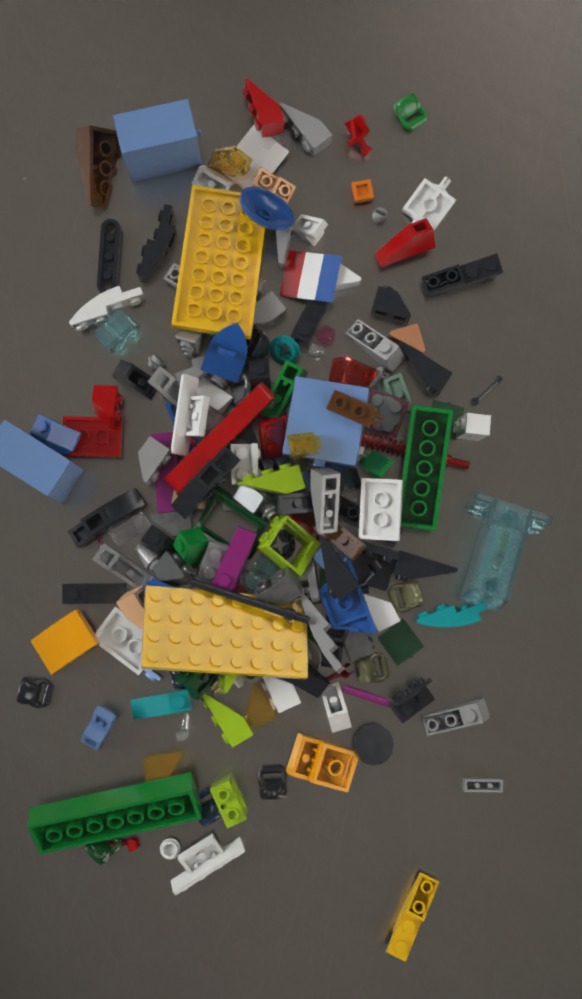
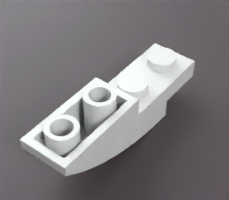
[69,286,145,331]

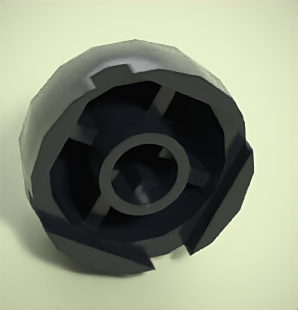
[245,324,270,364]

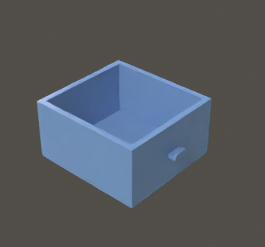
[113,99,202,182]
[282,376,370,468]
[0,419,85,504]

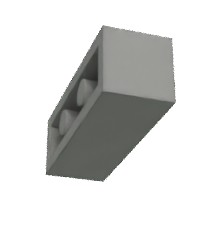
[463,777,503,793]

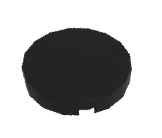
[353,724,394,765]

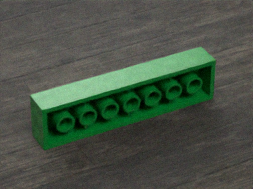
[27,772,202,855]

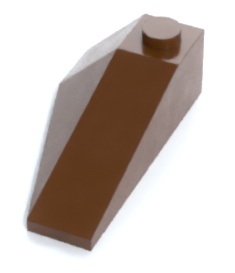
[76,125,121,208]

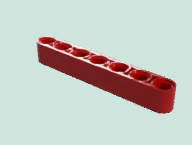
[164,382,276,494]

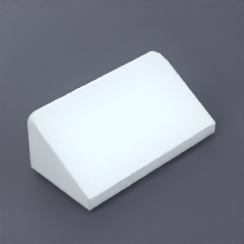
[191,165,236,191]
[197,377,233,414]

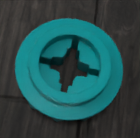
[270,334,301,364]

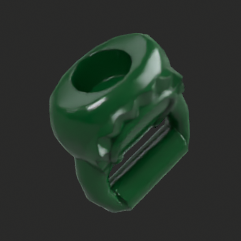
[85,837,122,865]

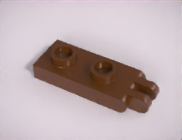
[326,390,384,428]

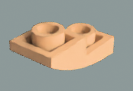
[251,167,296,204]

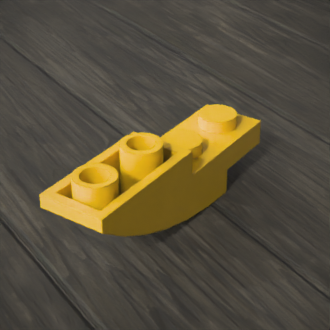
[385,872,439,962]

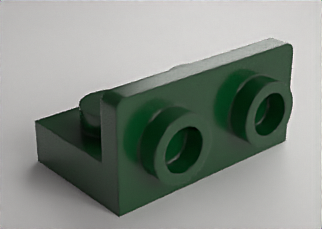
[175,671,220,700]

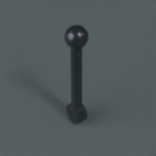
[471,376,503,406]

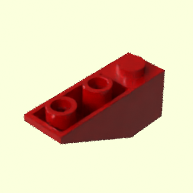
[243,79,285,138]
[375,218,436,267]

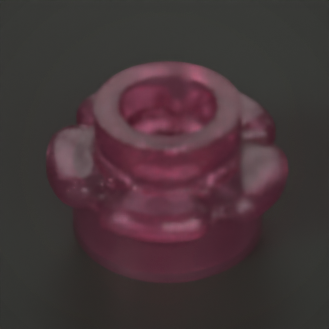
[317,325,336,344]

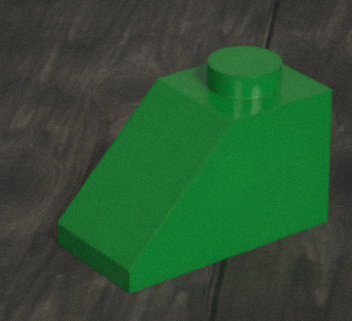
[359,450,394,479]
[173,527,209,569]

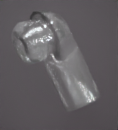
[263,134,291,151]

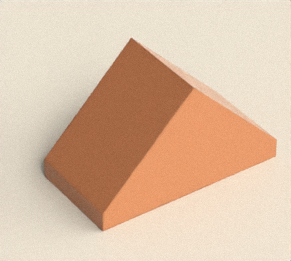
[388,323,426,354]

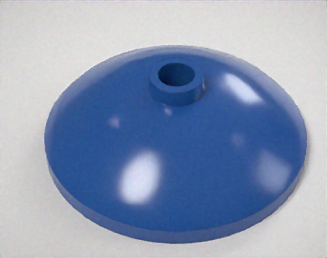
[239,187,294,231]

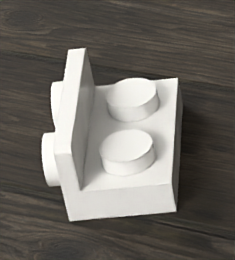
[229,443,261,485]

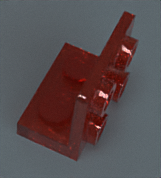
[328,356,376,404]

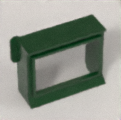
[194,486,270,559]

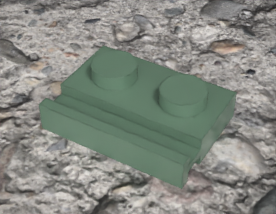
[376,373,414,415]

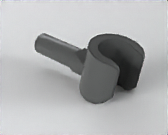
[368,365,390,390]

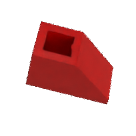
[91,385,122,429]

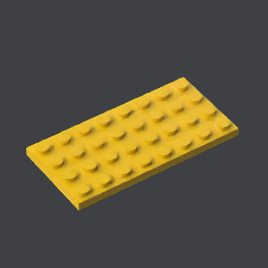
[171,185,265,340]
[141,585,308,679]

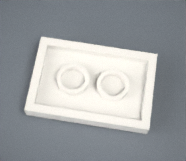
[359,478,403,541]
[95,607,143,675]

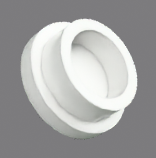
[160,838,181,859]

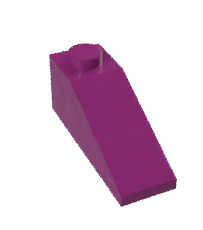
[212,526,257,591]

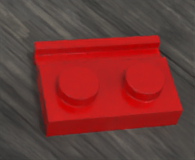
[258,415,288,459]

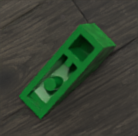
[260,360,308,419]

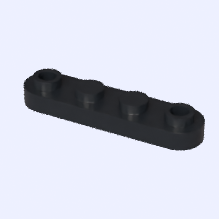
[97,219,121,293]

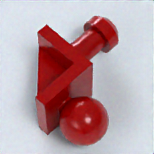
[344,114,372,156]

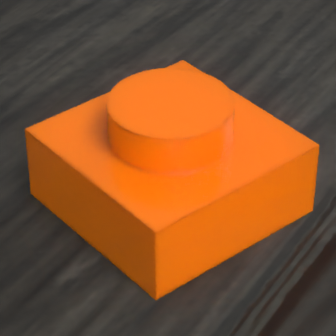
[351,179,374,203]

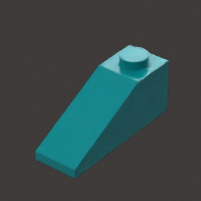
[130,689,193,720]

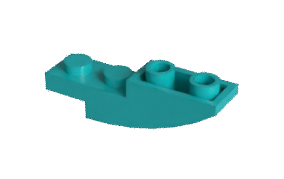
[414,596,497,627]

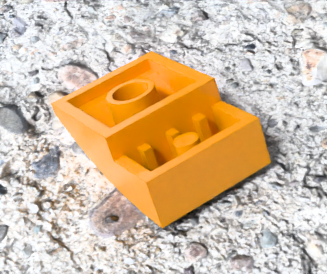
[31,609,100,675]
[286,733,358,793]

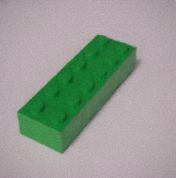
[401,404,453,531]

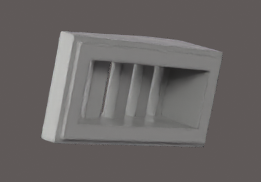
[276,227,292,270]

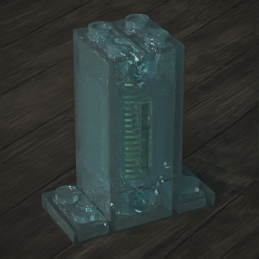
[460,491,553,611]

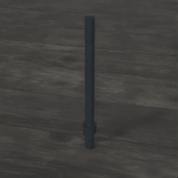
[190,578,310,625]

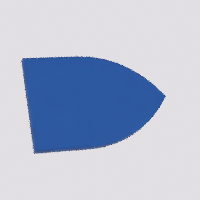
[200,322,247,383]

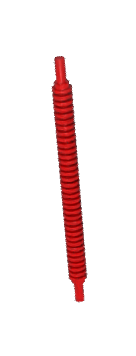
[257,412,470,469]

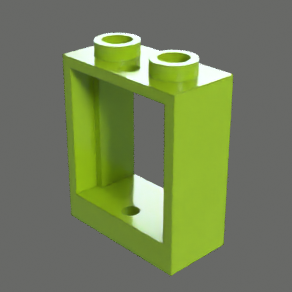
[257,515,320,577]
[210,773,248,829]

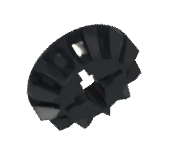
[270,529,295,560]

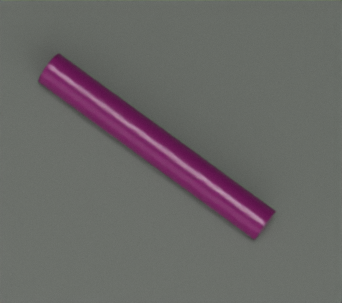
[342,684,391,708]

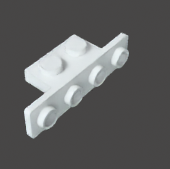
[171,374,210,456]
[171,833,246,895]

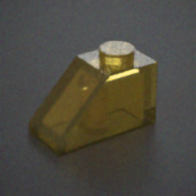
[207,146,252,177]
[287,432,322,459]
[245,681,277,730]
[142,749,185,782]

